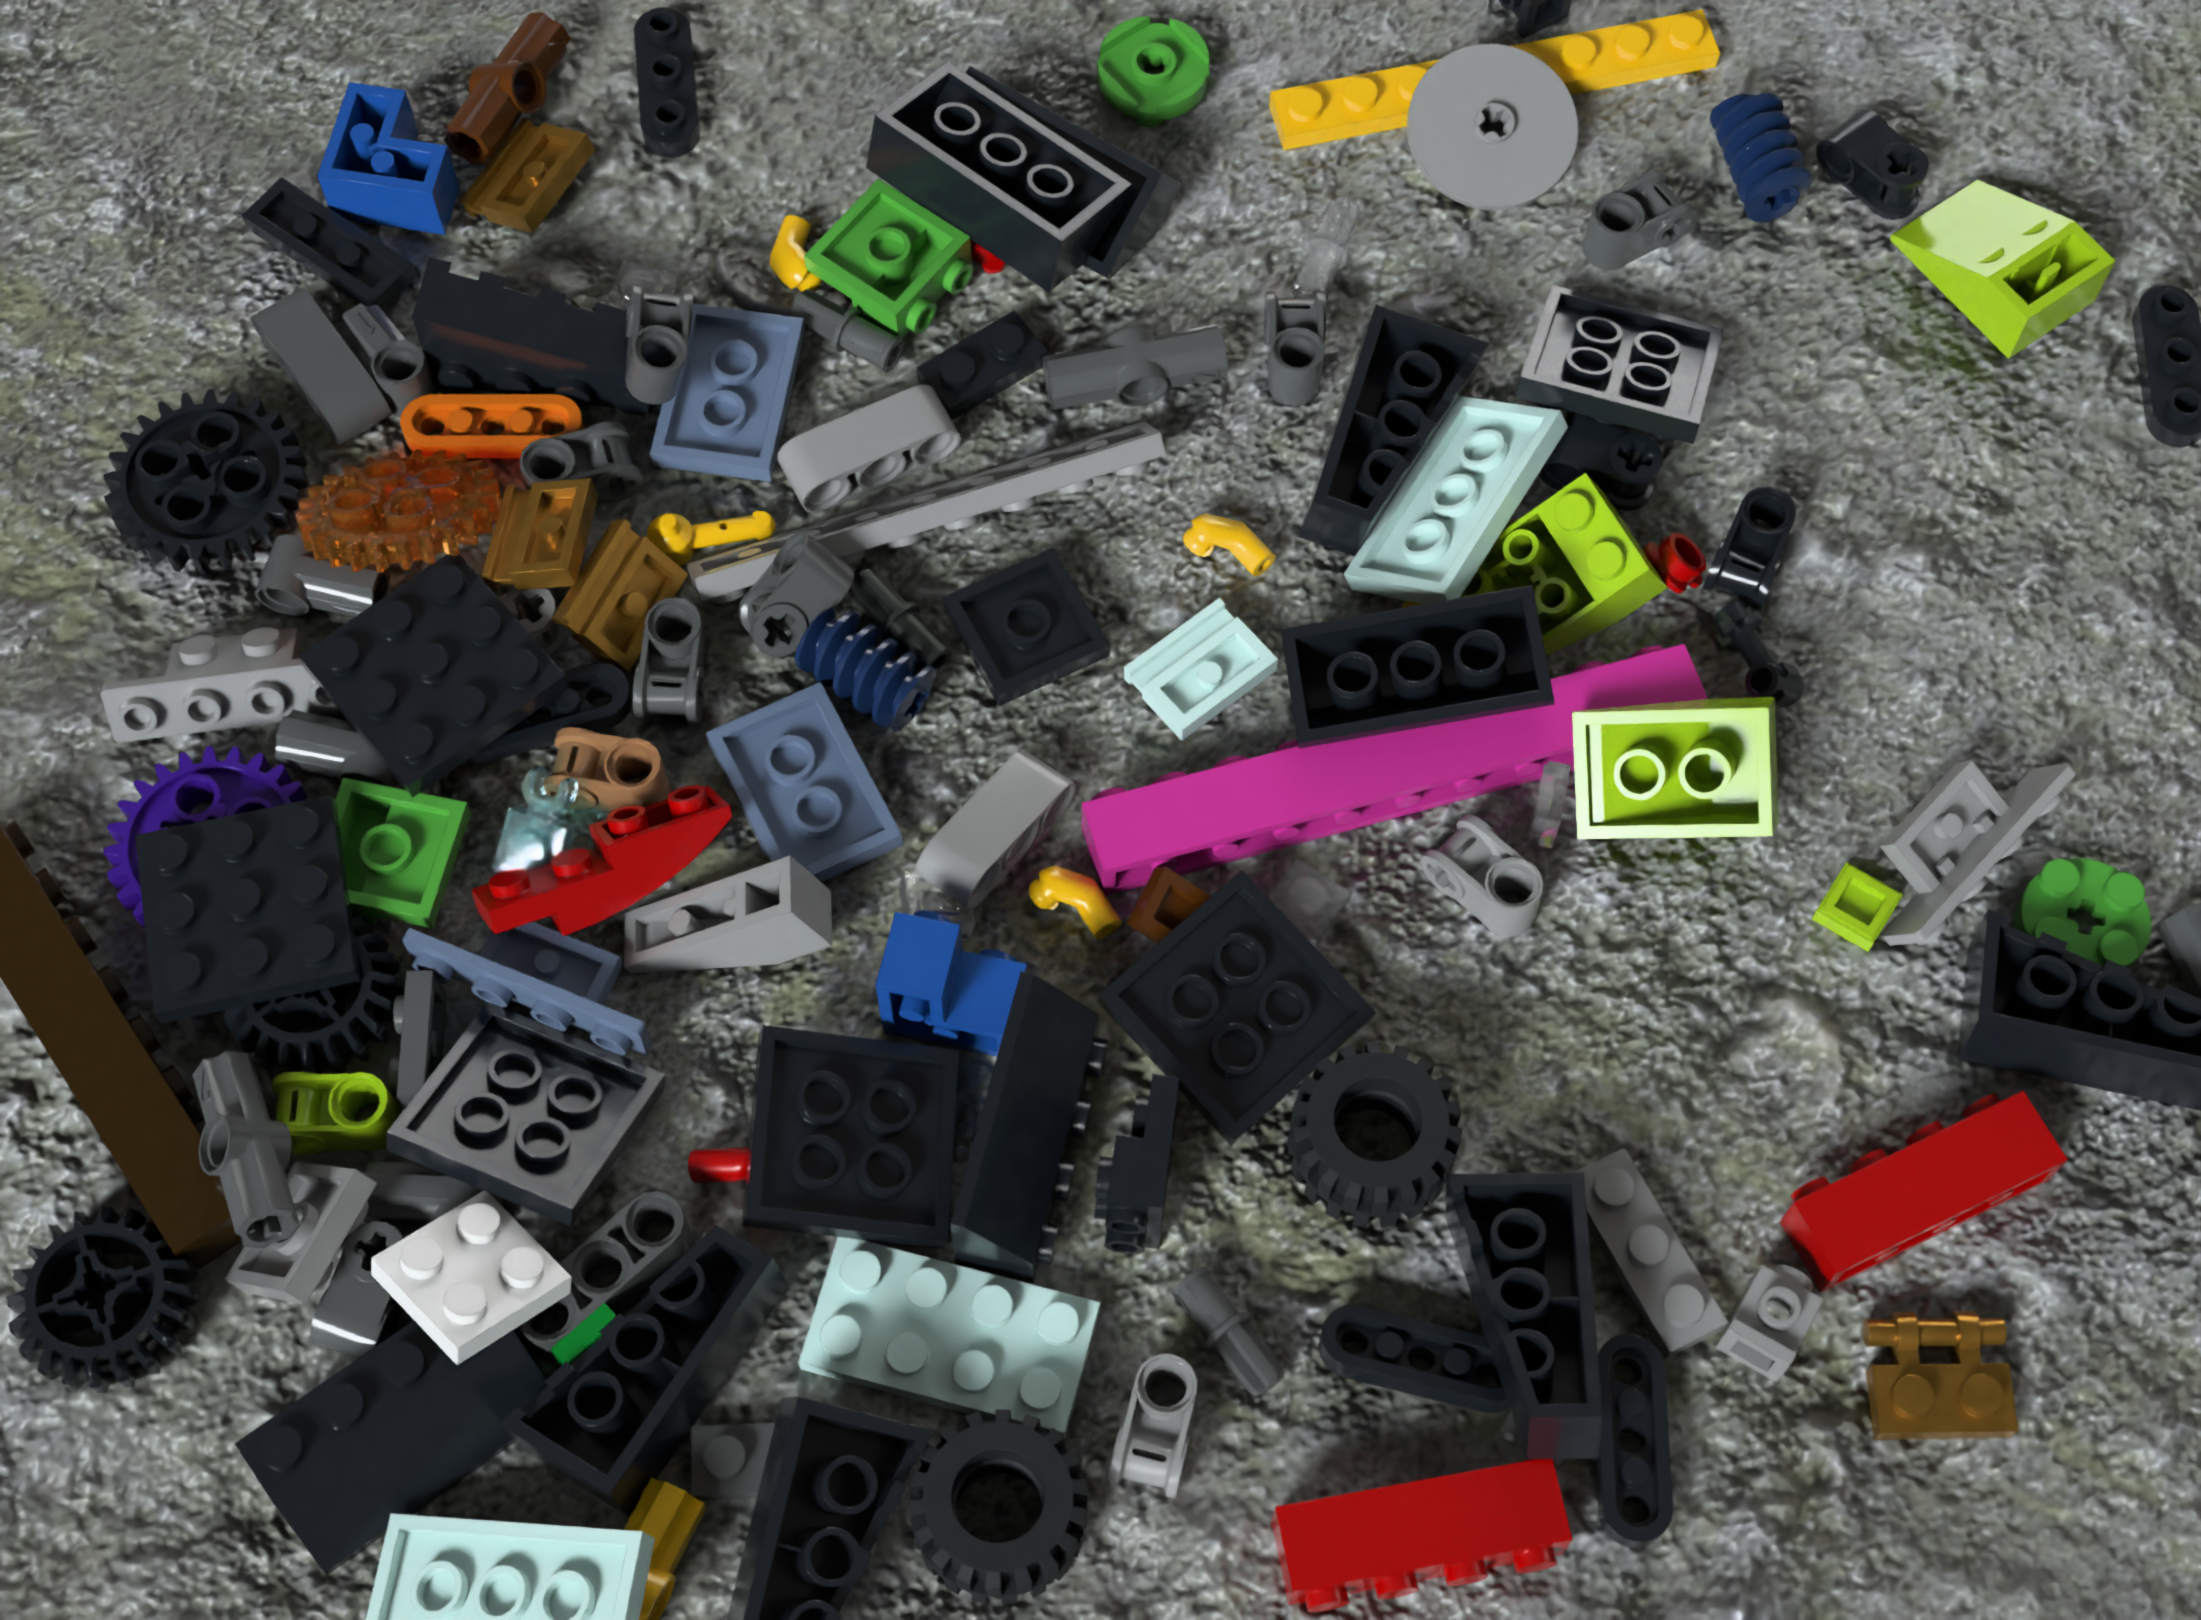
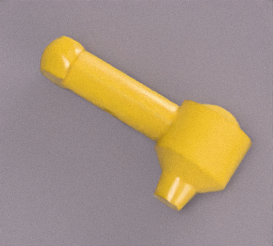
[647,511,776,566]

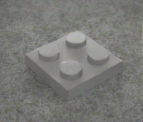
[224,1162,377,1305]

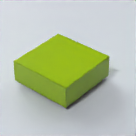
[1812,862,1903,952]

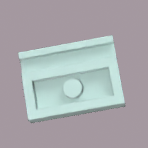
[1124,598,1278,741]

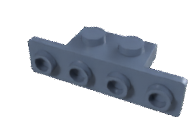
[402,922,653,1056]

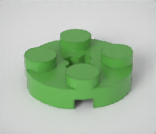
[1097,16,1210,128]
[2015,858,2151,968]

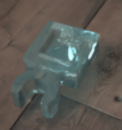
[492,767,578,872]

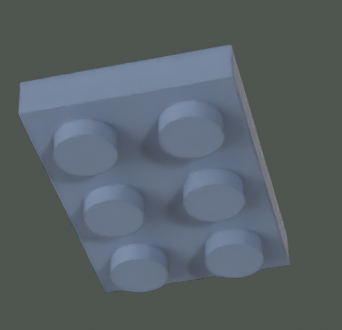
[650,304,805,482]
[706,682,903,882]

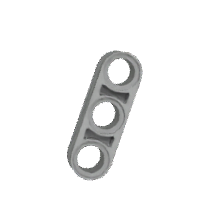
[777,385,961,513]
[915,749,1076,910]

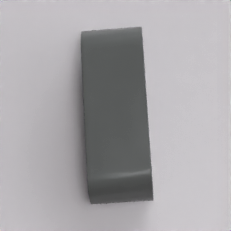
[250,288,392,446]
[518,1191,692,1362]

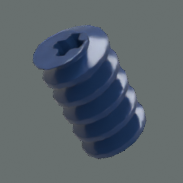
[1709,93,1813,222]
[794,607,937,731]

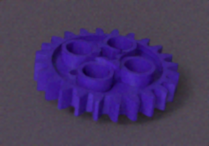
[104,746,308,929]

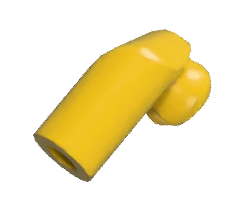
[769,215,823,292]
[1183,513,1276,577]
[1028,865,1122,939]

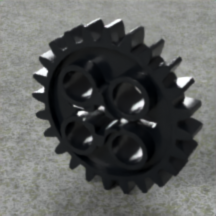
[103,389,309,574]

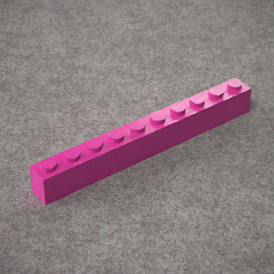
[1081,644,1708,896]

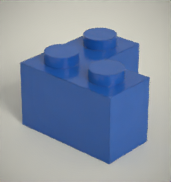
[317,82,460,235]
[876,910,1027,1057]

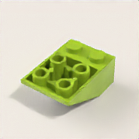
[1890,179,2115,359]
[1460,473,1668,656]

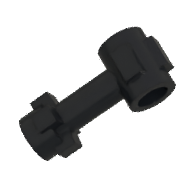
[1713,601,1804,708]

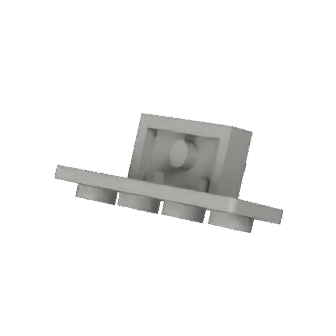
[100,627,342,743]
[1880,760,2076,946]

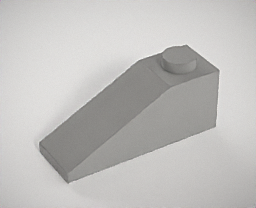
[624,856,832,973]

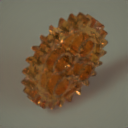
[295,449,502,573]

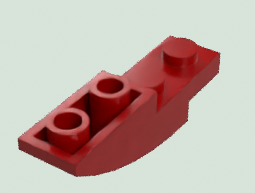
[471,785,732,937]

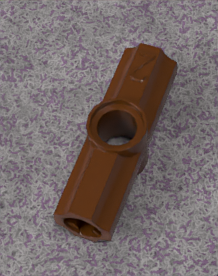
[443,12,571,165]

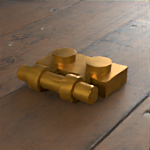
[1863,1311,2018,1440]

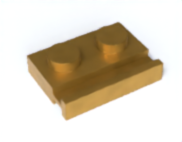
[460,118,595,233]
[481,478,598,592]
[551,519,688,673]

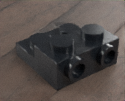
[1094,1074,1180,1254]

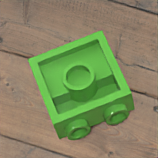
[804,179,973,338]
[333,778,471,929]

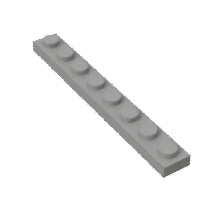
[686,421,1166,603]

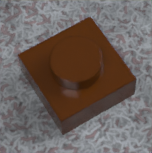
[1126,867,1211,943]

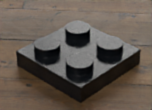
[943,548,1110,706]

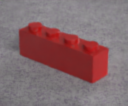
[1779,1090,2068,1293]
[1271,1459,1573,1612]

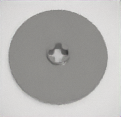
[1407,44,1578,211]

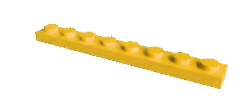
[1269,9,1720,150]

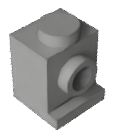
[1715,1264,1824,1383]

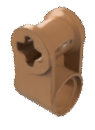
[541,727,671,812]

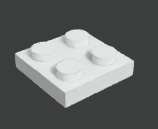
[371,1191,572,1365]

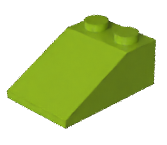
[1572,697,1779,839]

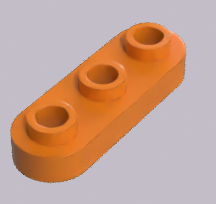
[400,394,585,458]

